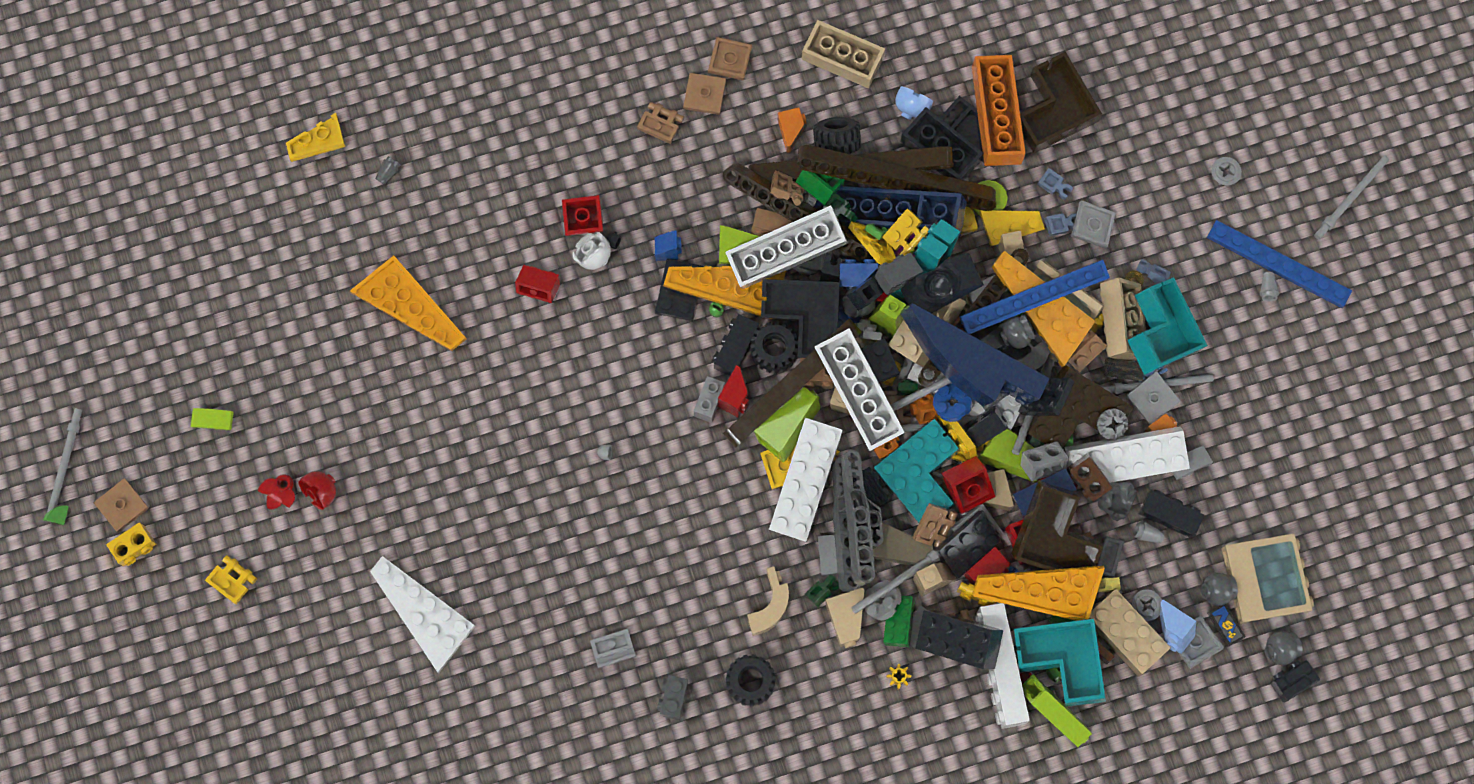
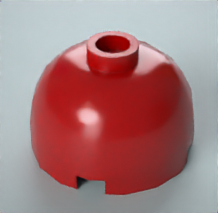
[298,471,336,510]

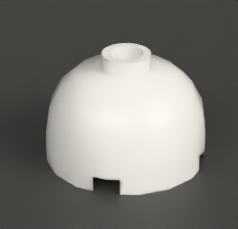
[573,232,611,270]

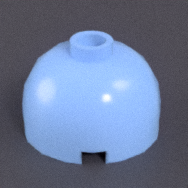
[895,86,933,120]

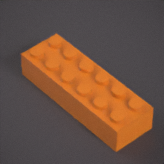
[972,55,1025,166]

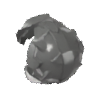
[1097,482,1136,521]

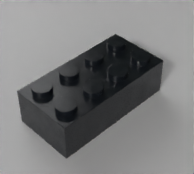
[900,107,984,180]
[915,610,1003,669]

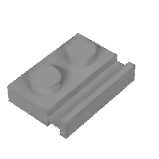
[590,629,636,669]

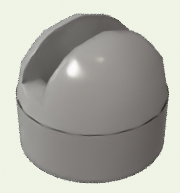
[597,445,612,460]

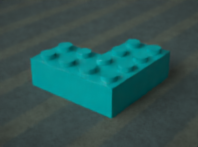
[890,219,960,307]
[1127,277,1208,375]
[874,419,960,523]
[1014,619,1106,707]

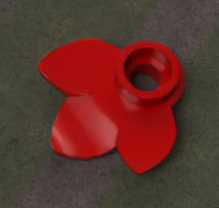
[258,474,295,510]

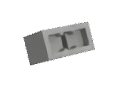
[694,376,725,423]
[1021,442,1068,481]

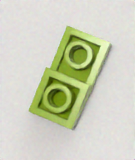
[190,408,234,431]

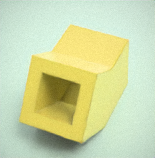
[1098,577,1121,592]

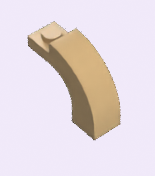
[747,567,789,636]

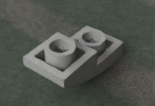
[855,320,882,340]
[1172,446,1213,480]

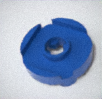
[933,383,973,422]

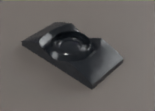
[940,95,995,168]
[900,253,984,314]

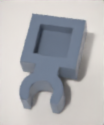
[1037,168,1073,200]
[1044,213,1076,236]
[1136,259,1171,284]

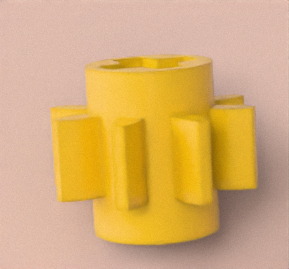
[886,664,911,689]

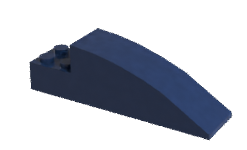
[813,186,967,241]
[900,303,1049,407]

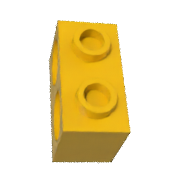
[106,522,157,567]

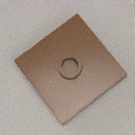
[708,37,752,81]
[683,73,726,115]
[94,478,149,533]

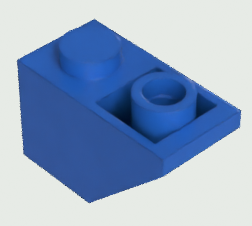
[655,231,682,261]
[840,259,880,287]

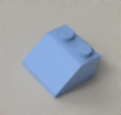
[1160,600,1196,654]

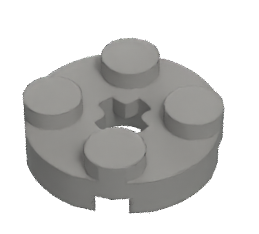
[864,580,901,621]

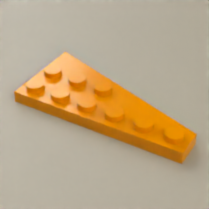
[992,251,1095,367]
[350,255,466,351]
[663,266,786,319]
[972,566,1105,621]

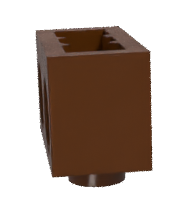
[1069,453,1112,502]

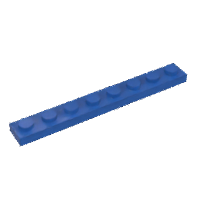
[1206,220,1352,308]
[959,260,1110,334]

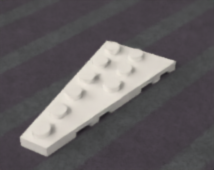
[370,556,475,673]

